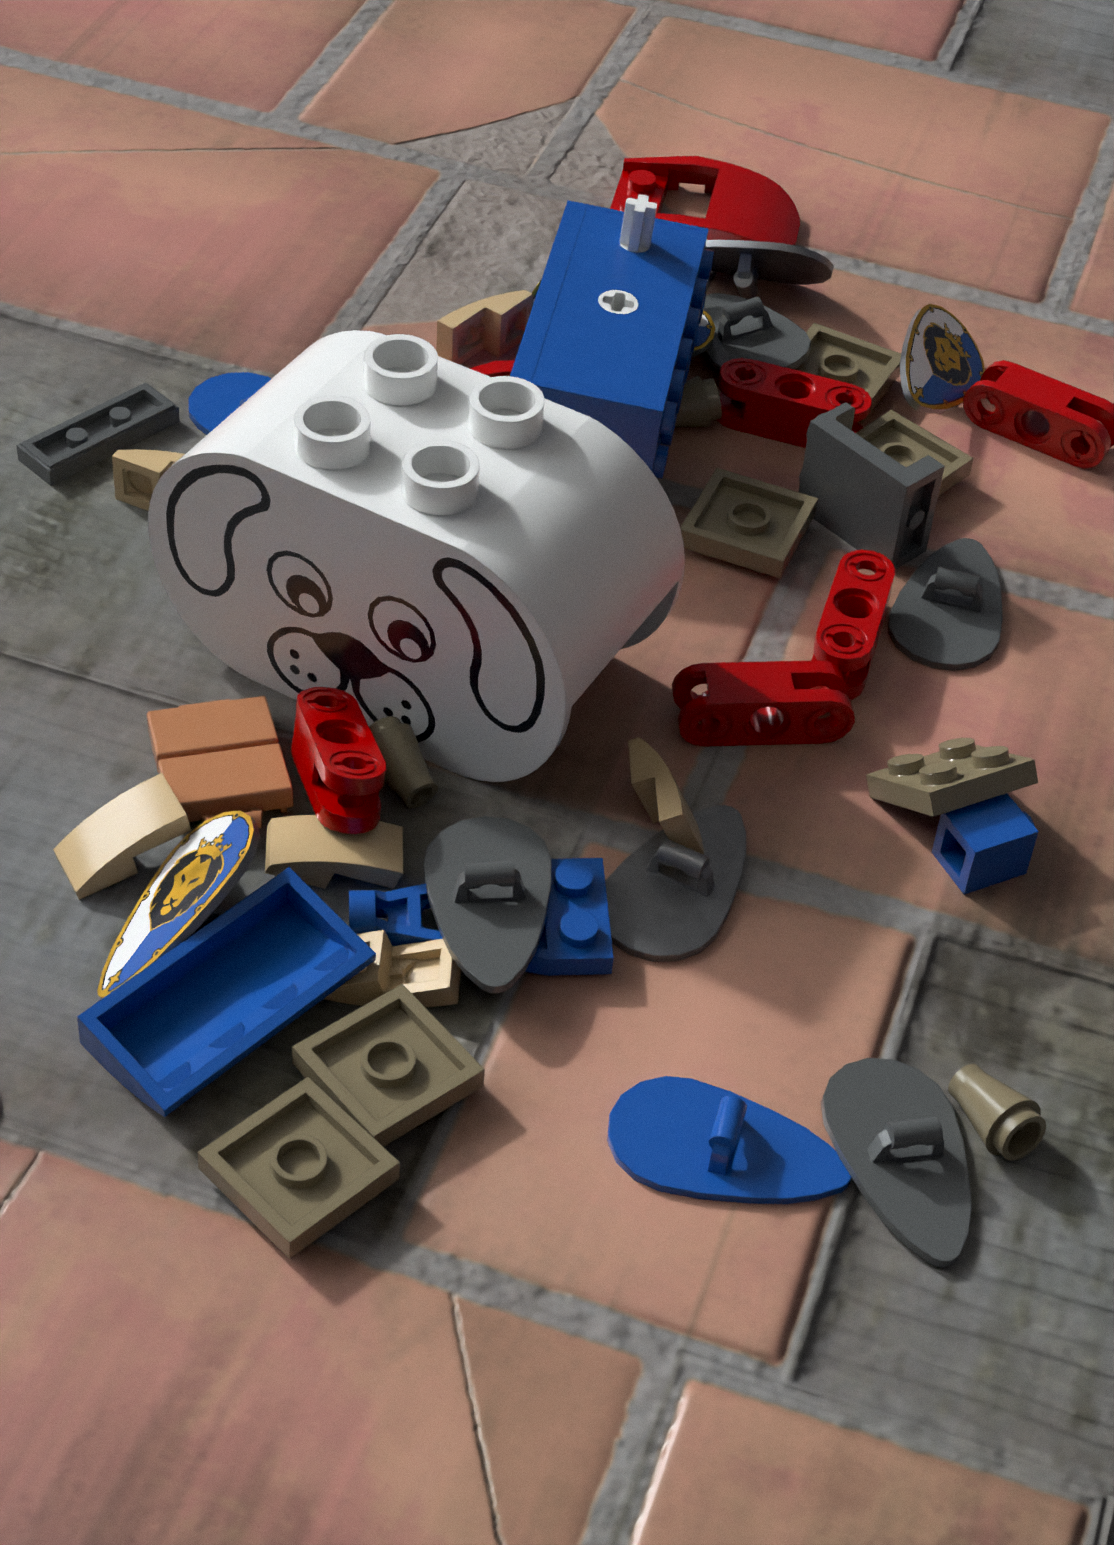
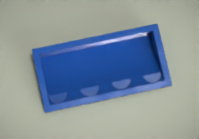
[77,867,376,1117]

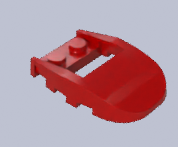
[610,156,800,246]

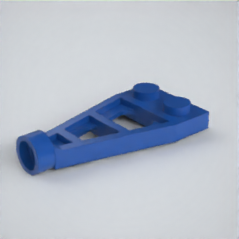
[349,858,614,976]

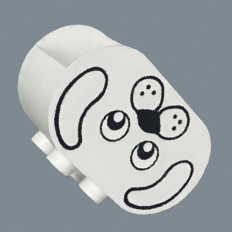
[148,330,685,782]

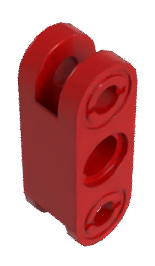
[717,358,872,448]
[963,360,1114,469]
[811,549,895,700]
[671,660,855,747]
[291,687,386,834]

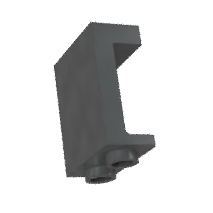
[799,403,945,569]

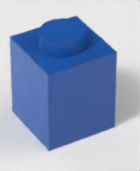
[931,793,1039,894]

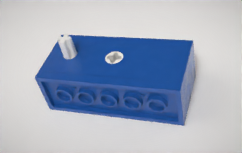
[510,194,714,479]

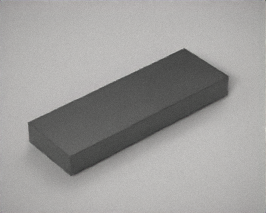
[16,383,180,486]

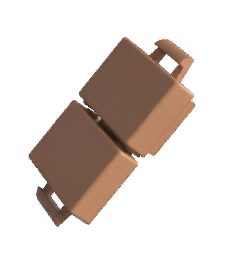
[147,696,293,828]

